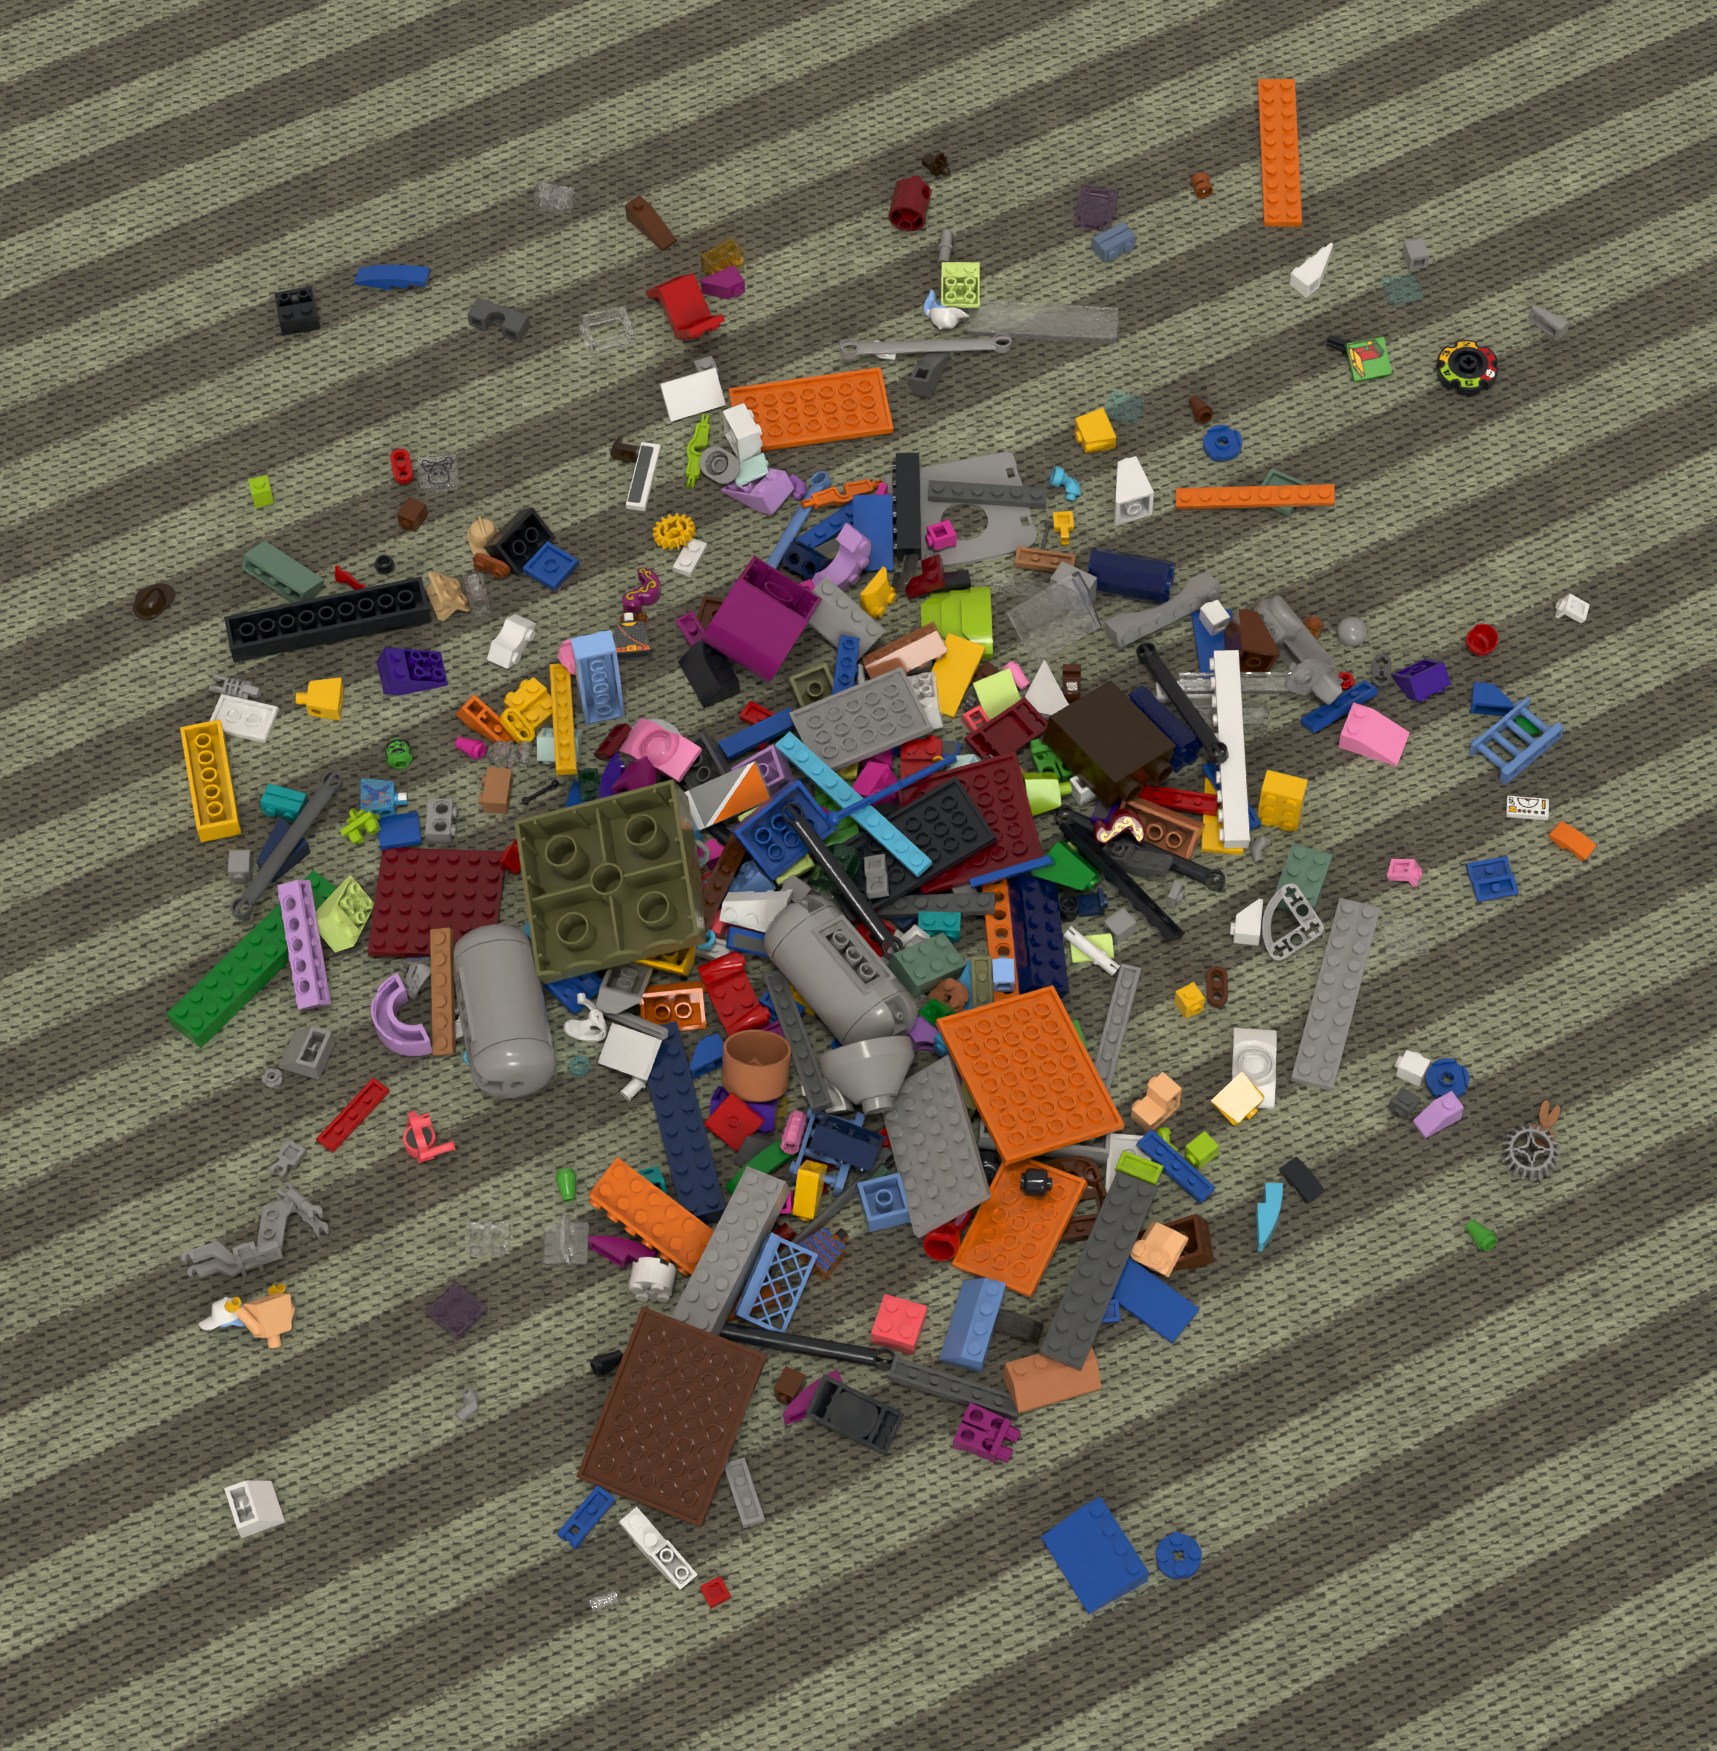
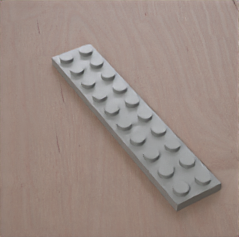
[1291,898,1381,1091]

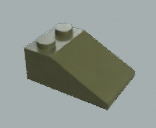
[786,662,833,708]

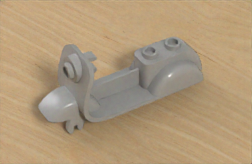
[1253,595,1343,705]

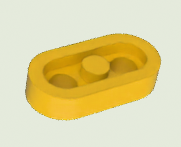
[500,708,535,745]

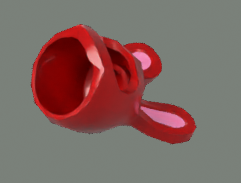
[923,1209,973,1261]

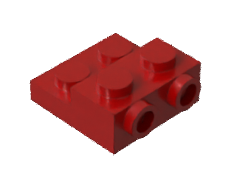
[900,735,942,780]

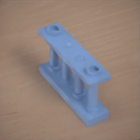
[1469,697,1564,785]
[789,1105,865,1197]

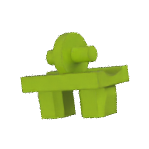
[340,808,381,845]

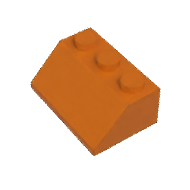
[640,981,706,1031]

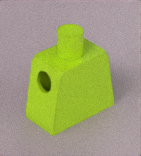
[1022,773,1072,816]

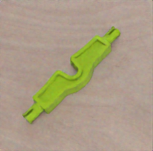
[686,414,710,489]

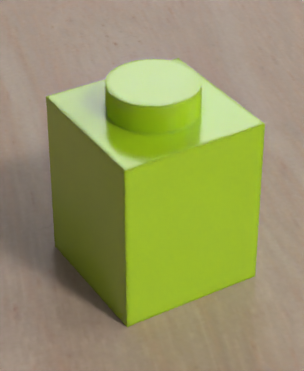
[248,475,274,508]
[1184,1131,1219,1170]

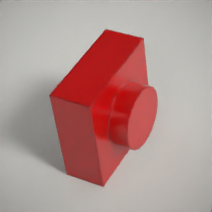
[700,1576,731,1609]

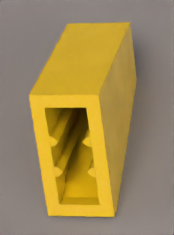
[792,1160,828,1221]

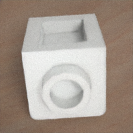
[1555,594,1590,623]

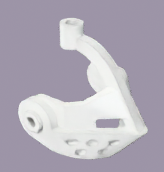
[563,993,609,1042]

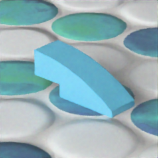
[1256,1183,1283,1252]

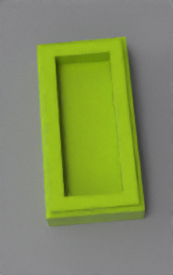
[1115,1150,1164,1186]

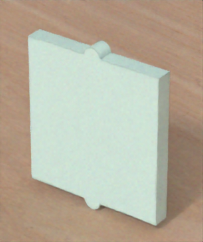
[735,453,769,487]

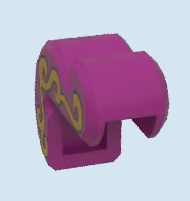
[622,567,661,615]

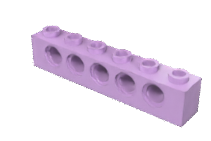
[277,880,331,1010]

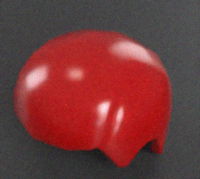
[1465,623,1498,656]

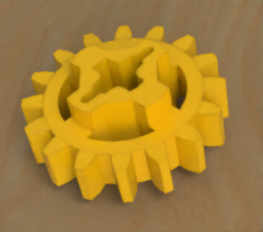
[653,513,696,551]

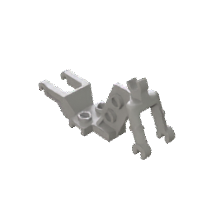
[181,1182,330,1279]

